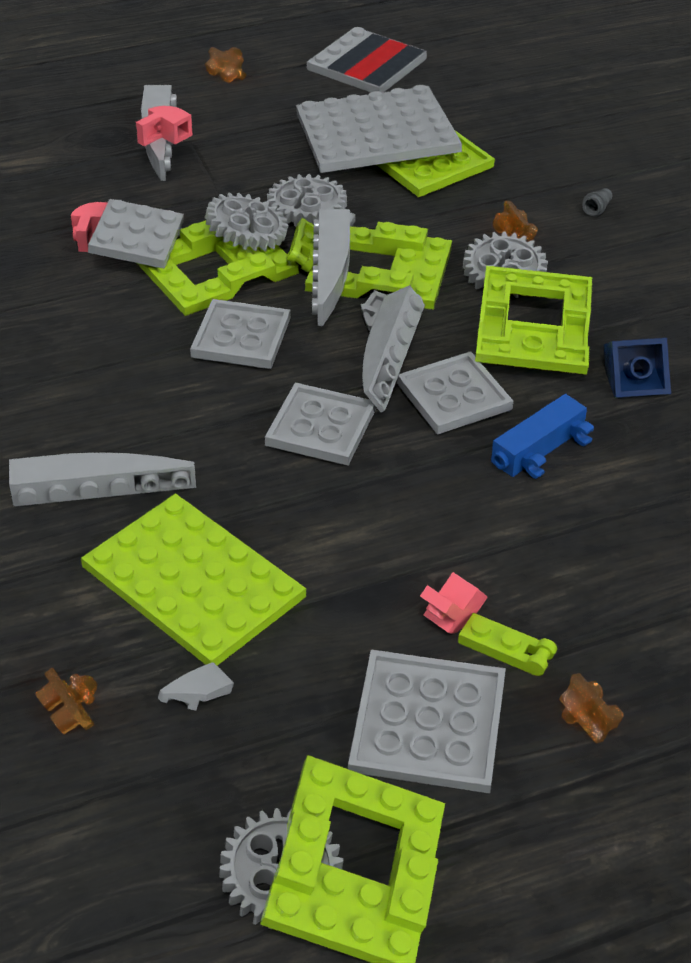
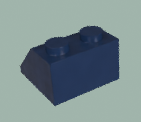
[603,338,671,398]

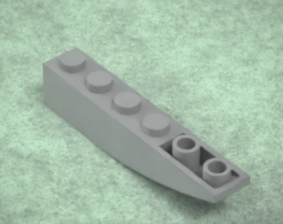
[141,85,177,181]
[312,209,350,326]
[362,285,425,412]
[9,452,196,506]

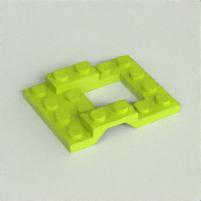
[137,220,299,316]
[305,222,452,310]
[475,266,592,374]
[260,755,445,963]

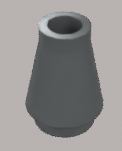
[582,188,612,216]

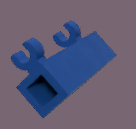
[491,394,594,479]

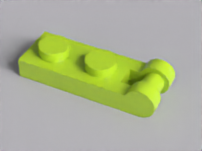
[286,218,314,272]
[458,613,557,676]

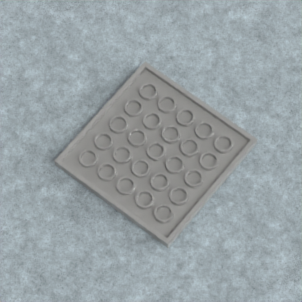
[296,85,462,173]

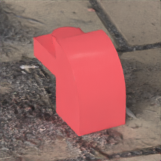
[136,106,193,146]
[71,202,107,252]
[420,572,488,634]

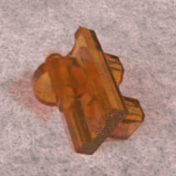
[205,47,246,83]
[493,201,538,241]
[35,667,97,734]
[559,673,623,743]

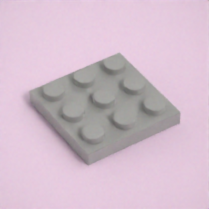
[88,199,184,269]
[190,299,291,369]
[397,351,513,435]
[265,382,376,466]

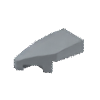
[361,290,386,331]
[158,662,234,711]

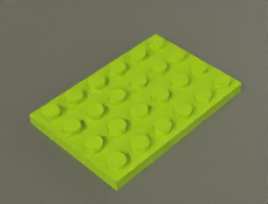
[81,493,306,666]

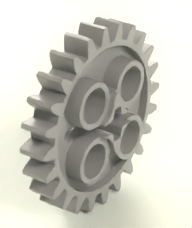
[267,174,347,226]
[205,193,288,251]
[463,231,548,298]
[219,808,343,929]

